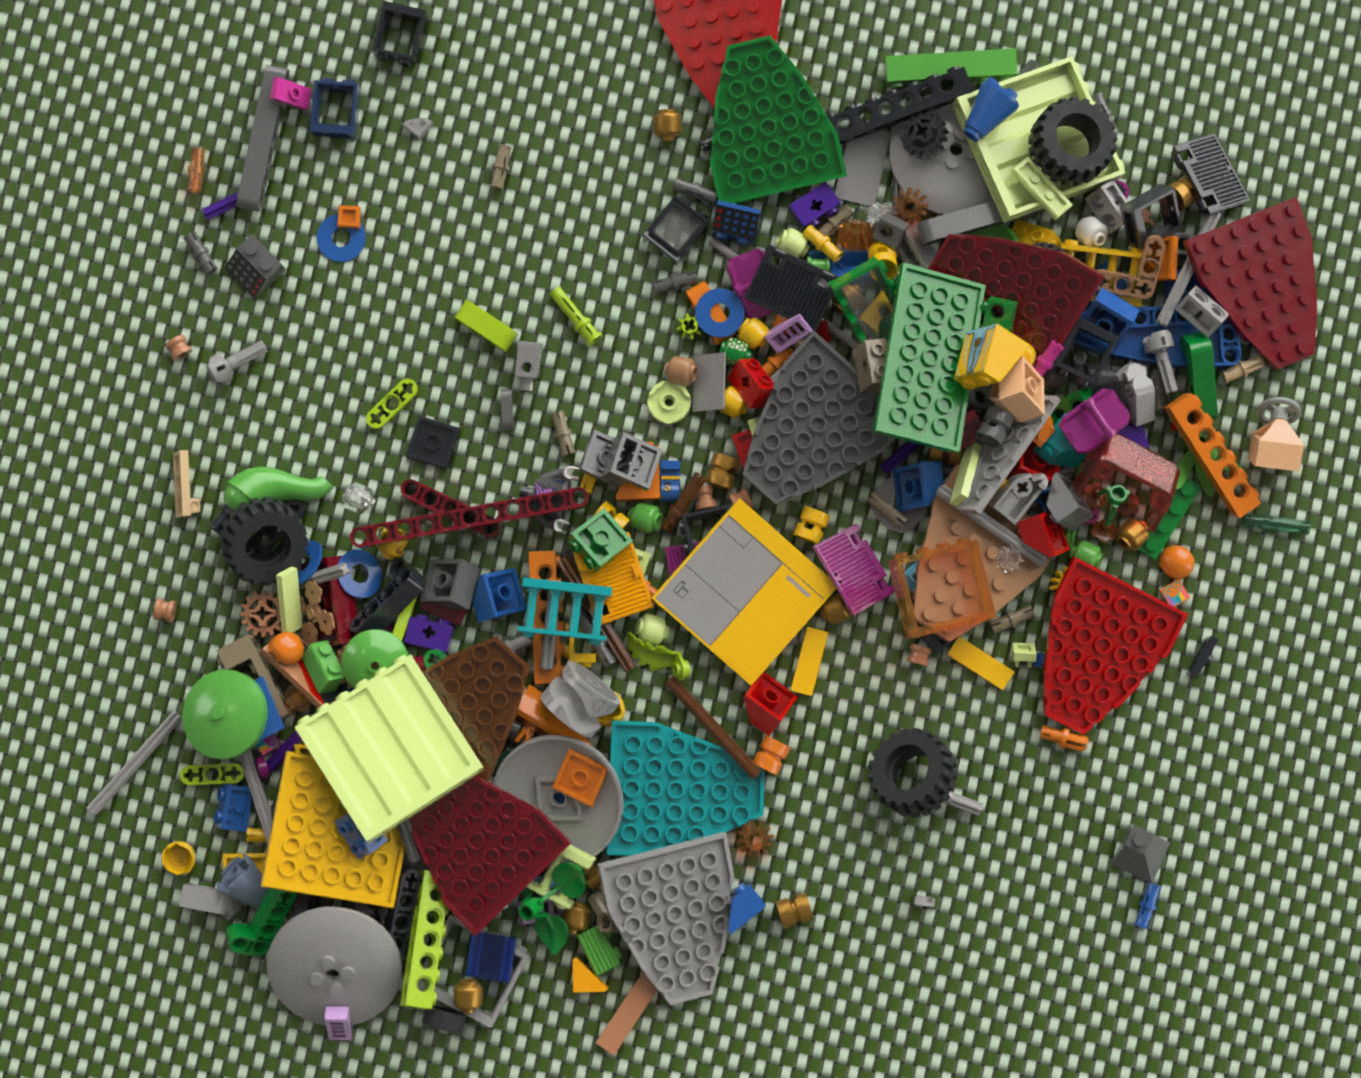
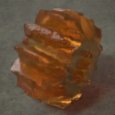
[891,187,929,225]
[837,218,874,253]
[736,820,774,858]

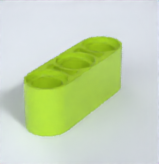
[454,300,518,352]

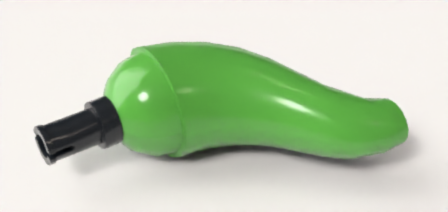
[209,466,333,534]

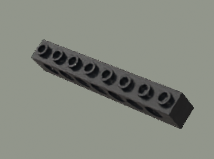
[827,66,973,145]

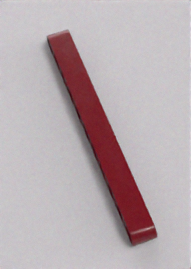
[350,487,589,549]

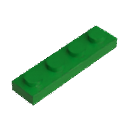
[1138,478,1202,561]

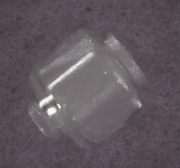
[341,482,376,514]

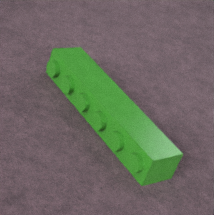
[884,48,1018,90]

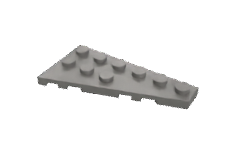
[957,395,1061,515]

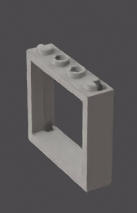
[417,913,530,1028]

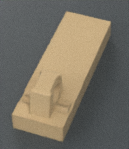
[173,450,200,518]

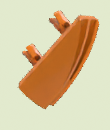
[514,685,590,745]

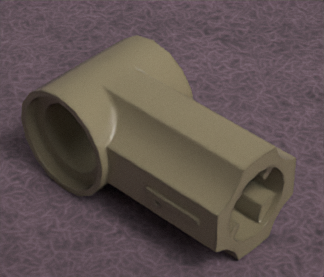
[588,891,620,933]

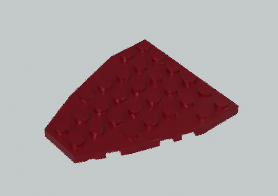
[1183,197,1317,370]
[928,233,1105,378]
[409,775,572,936]

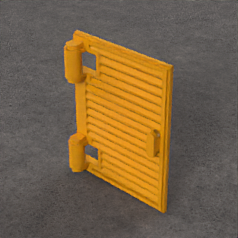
[573,532,654,625]

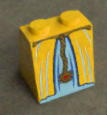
[954,324,1029,390]

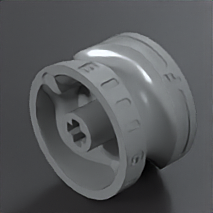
[540,660,621,738]

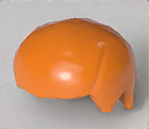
[1159,545,1195,579]
[268,631,304,665]

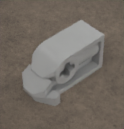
[1115,362,1155,426]
[988,473,1048,524]
[179,883,242,920]

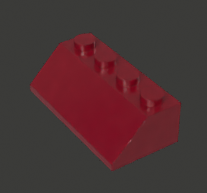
[301,556,357,648]

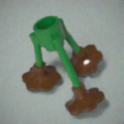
[1082,482,1140,544]

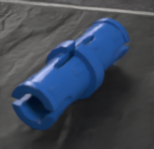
[1134,882,1162,929]

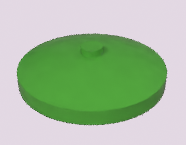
[182,670,268,760]

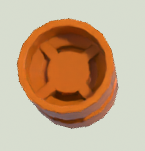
[753,735,791,775]

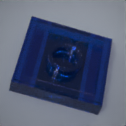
[465,932,517,983]

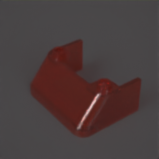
[1073,433,1180,533]

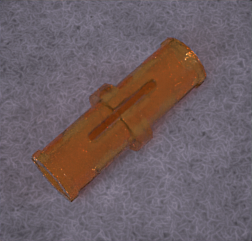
[187,147,206,193]

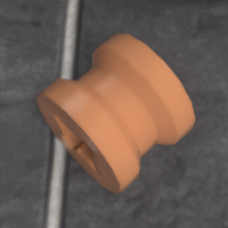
[165,335,192,361]
[729,487,753,508]
[153,598,177,623]
[907,644,932,667]

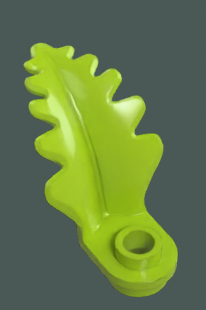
[626,631,691,681]

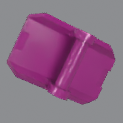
[726,248,777,319]
[1058,389,1130,454]

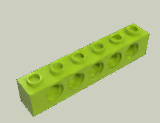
[400,870,449,1010]

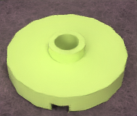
[647,381,691,424]

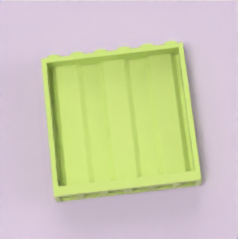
[951,56,1125,223]
[295,654,484,844]

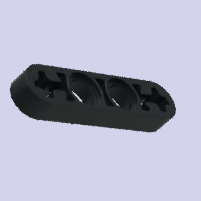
[245,500,306,557]

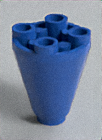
[963,77,1019,142]

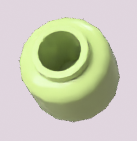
[776,228,809,258]
[635,614,669,645]

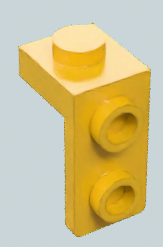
[1011,220,1061,248]
[565,621,597,667]

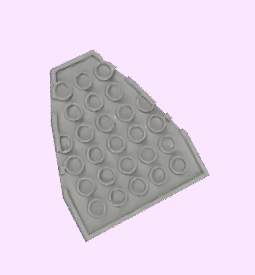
[597,832,734,1005]

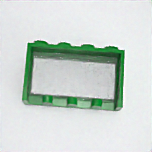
[828,256,897,344]

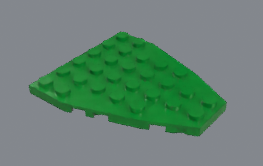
[710,35,847,203]

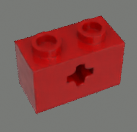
[727,358,774,409]

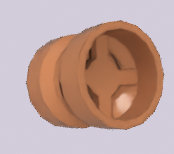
[694,485,717,511]

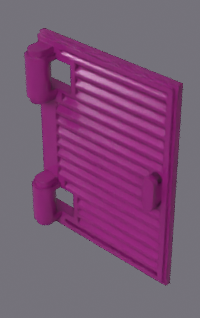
[813,524,896,616]

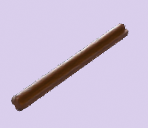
[557,556,635,672]
[666,676,761,779]

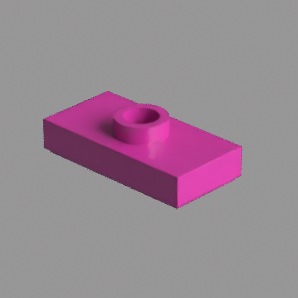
[270,77,312,110]

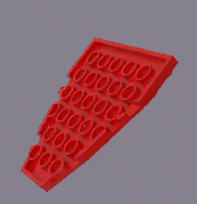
[654,0,782,109]
[1043,557,1188,735]

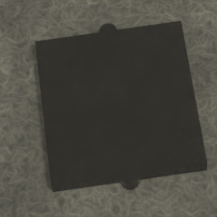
[1152,373,1171,416]

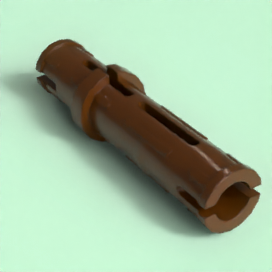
[660,472,707,533]

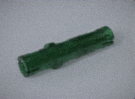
[1242,513,1311,535]

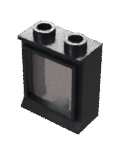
[642,195,709,266]

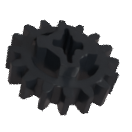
[900,111,948,159]

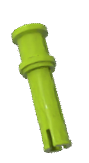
[550,286,603,347]

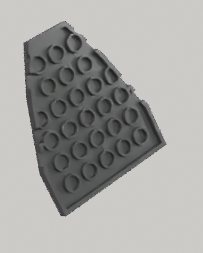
[742,331,895,504]

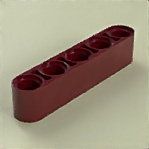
[400,479,501,538]

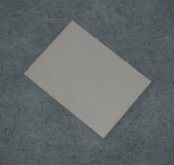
[692,352,726,412]

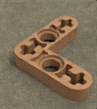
[1096,235,1165,299]

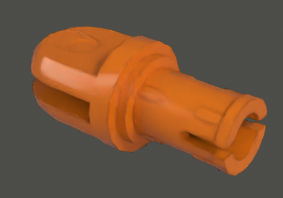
[1039,725,1089,751]

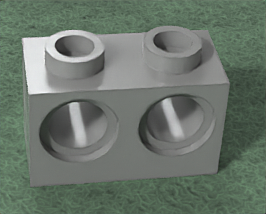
[1085,180,1128,235]
[1175,286,1229,338]

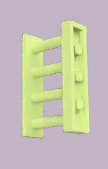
[527,845,596,909]

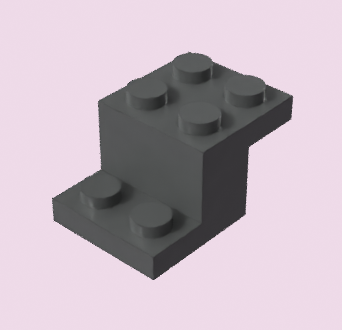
[578,429,663,491]

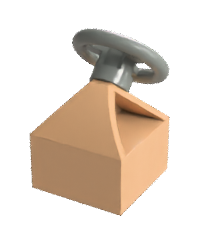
[969,356,1045,423]
[1248,397,1304,472]

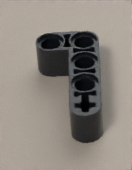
[349,558,425,635]
[384,866,427,957]

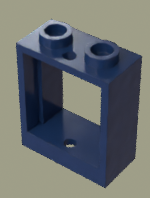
[310,78,360,139]

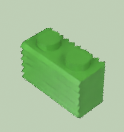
[302,640,345,694]
[577,925,623,976]

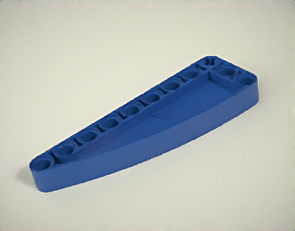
[1064,304,1241,369]

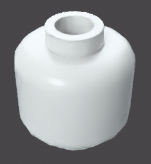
[1075,216,1108,247]

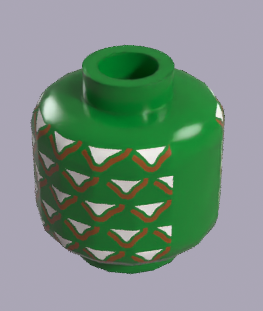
[719,337,752,367]

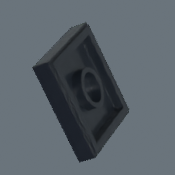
[406,415,461,470]

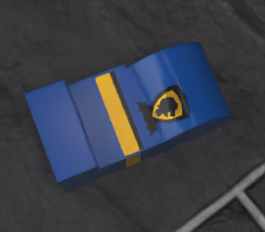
[660,460,680,502]

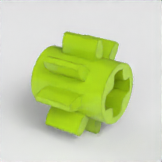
[676,313,701,341]

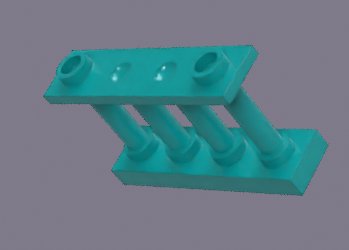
[517,577,612,645]

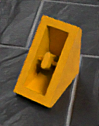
[573,956,609,992]

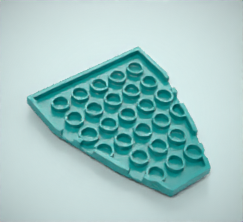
[606,721,765,856]

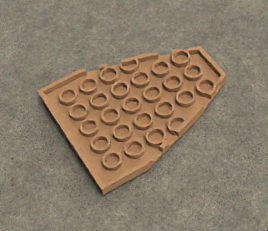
[911,464,1052,642]

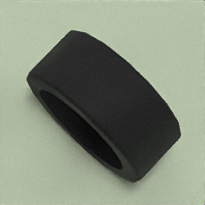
[422,1005,467,1033]

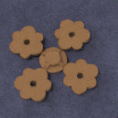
[300,581,335,646]

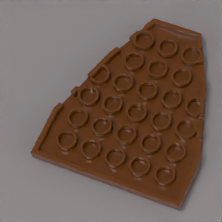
[422,636,530,781]

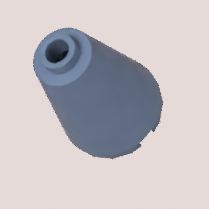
[216,854,268,910]

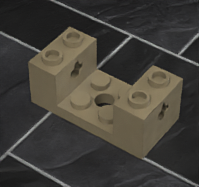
[853,338,887,393]
[216,634,295,721]

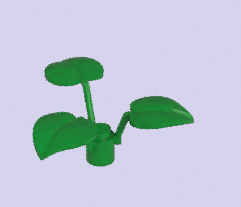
[519,862,585,955]

